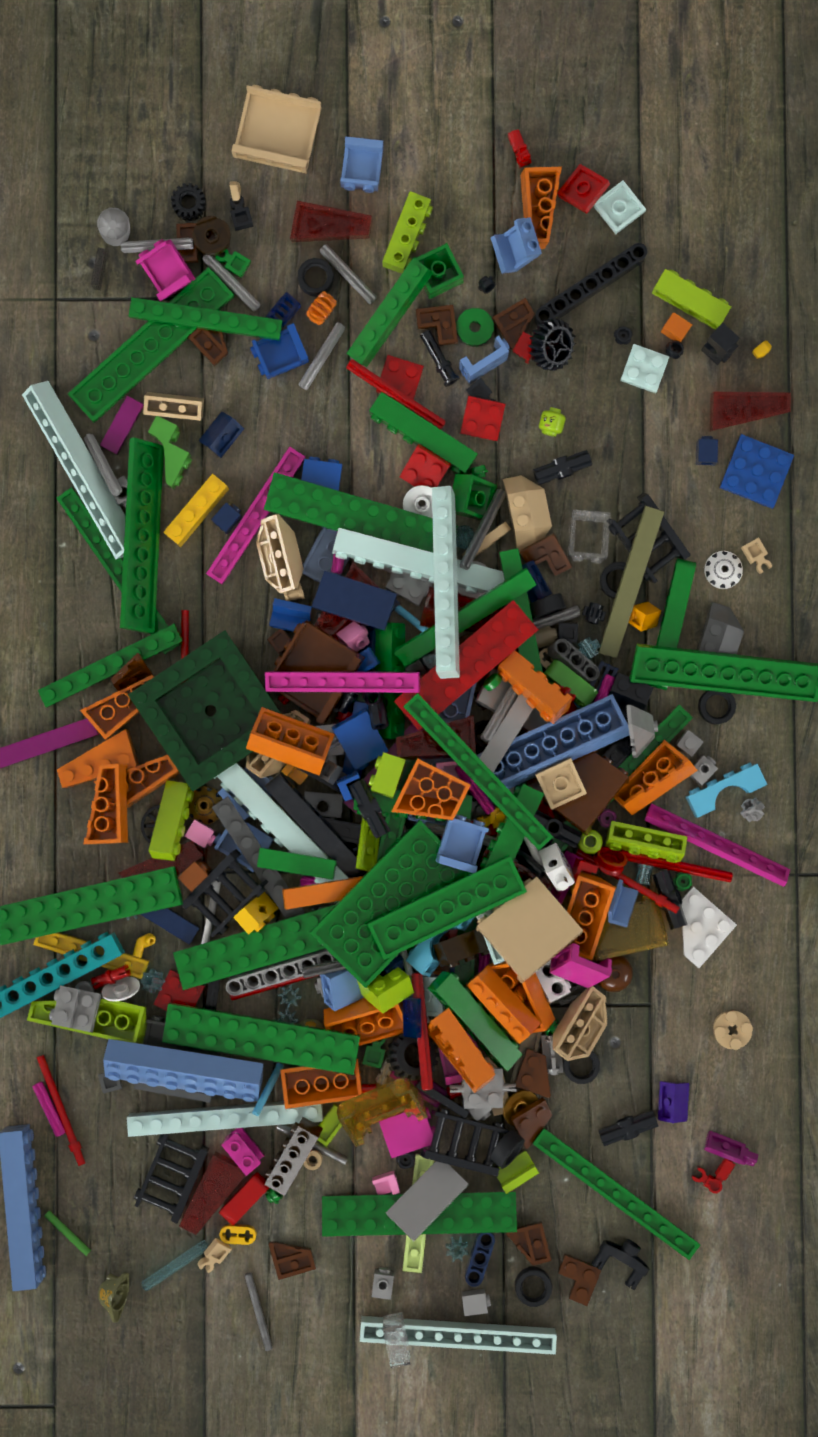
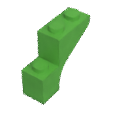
[148,416,192,489]

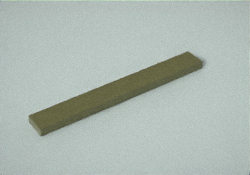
[598,505,664,658]

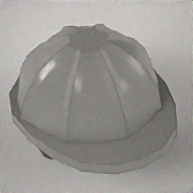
[97,207,130,246]

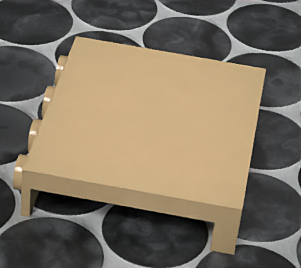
[231,85,322,174]
[476,877,583,983]

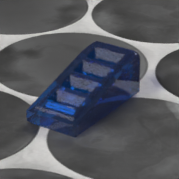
[265,292,301,328]

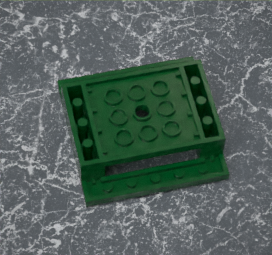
[128,630,281,791]

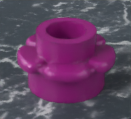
[598,809,617,828]

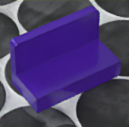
[658,1081,689,1123]

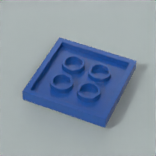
[719,434,794,509]

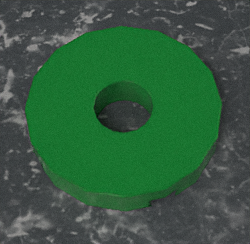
[456,308,494,347]

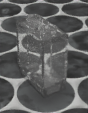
[568,509,611,563]
[383,1312,411,1369]

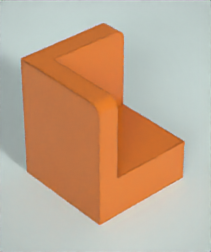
[661,313,693,342]

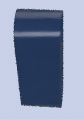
[465,1233,495,1287]

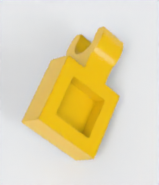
[476,806,506,828]

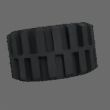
[386,1031,439,1081]

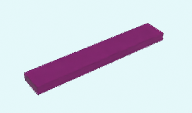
[0,718,99,769]

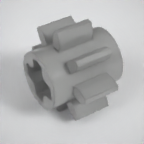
[740,798,765,822]

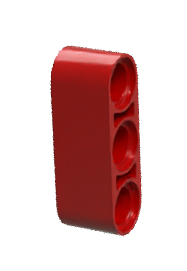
[218,1172,269,1226]

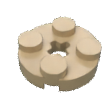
[713,1010,753,1050]

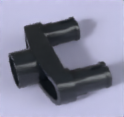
[592,1239,650,1290]

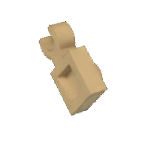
[741,537,772,574]
[198,1238,232,1273]

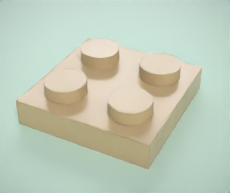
[535,758,587,810]

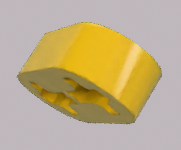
[219,1224,257,1245]

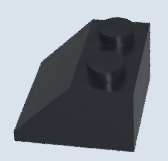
[608,673,654,720]

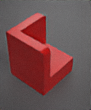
[513,331,533,364]
[572,858,598,883]

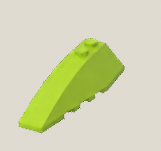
[27,999,147,1044]

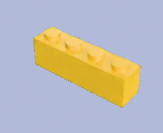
[163,473,229,547]

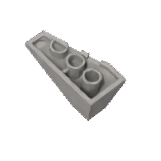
[627,705,658,758]

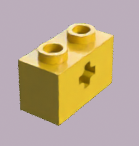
[233,892,278,935]

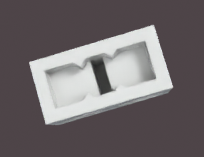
[536,960,571,1004]

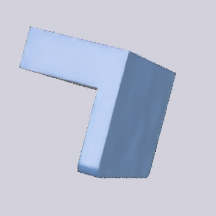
[608,879,638,927]

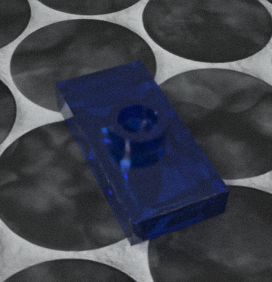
[403,997,421,1038]

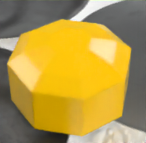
[752,340,772,359]

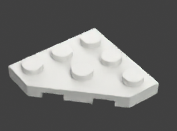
[681,886,737,968]

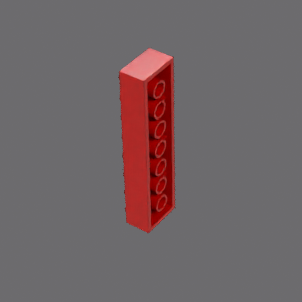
[394,600,538,731]

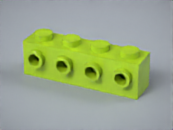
[382,191,433,274]
[652,269,732,330]
[148,780,194,861]
[605,821,687,863]

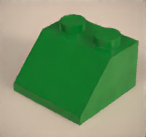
[415,243,464,299]
[452,474,497,520]

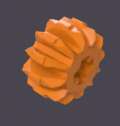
[307,291,337,325]

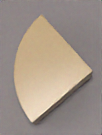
[229,181,241,201]

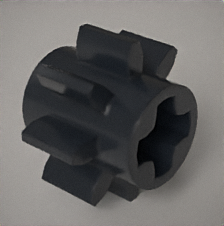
[582,602,607,625]

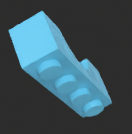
[686,762,767,818]
[406,917,475,977]

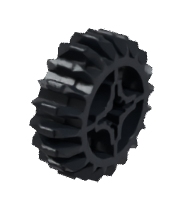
[528,318,577,371]

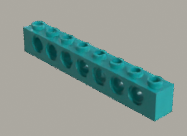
[0,931,125,1018]

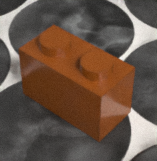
[178,861,211,892]

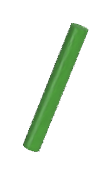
[44,1210,91,1256]

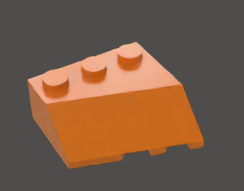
[391,758,471,820]

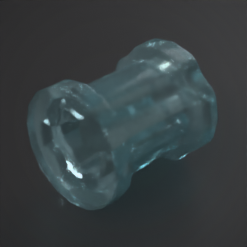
[634,863,654,885]

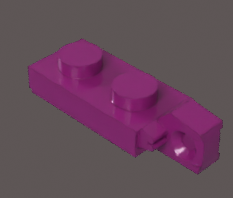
[704,1131,759,1166]

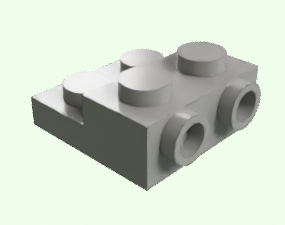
[49,986,102,1033]

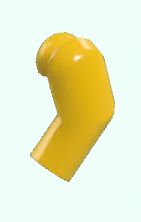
[132,933,156,958]

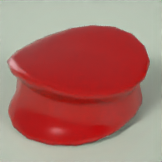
[593,847,627,877]

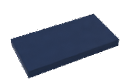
[312,571,398,631]

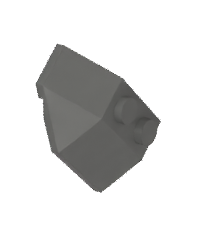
[696,602,744,655]

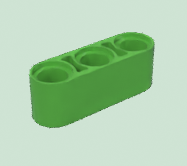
[544,659,598,708]

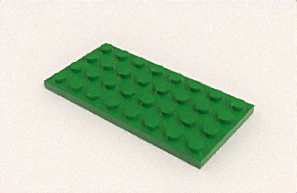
[309,820,472,988]

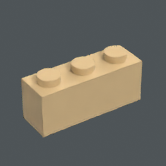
[143,392,204,421]

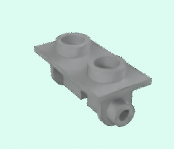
[541,1034,563,1075]

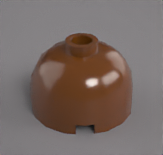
[596,954,633,992]

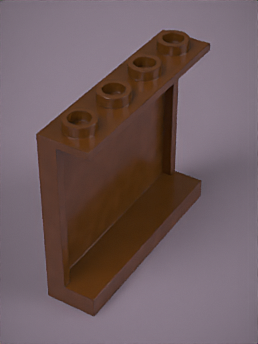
[264,620,365,725]
[525,750,630,835]

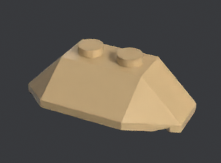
[503,475,552,553]
[256,514,304,594]
[246,710,311,778]
[553,986,607,1061]

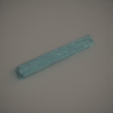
[141,1240,208,1291]

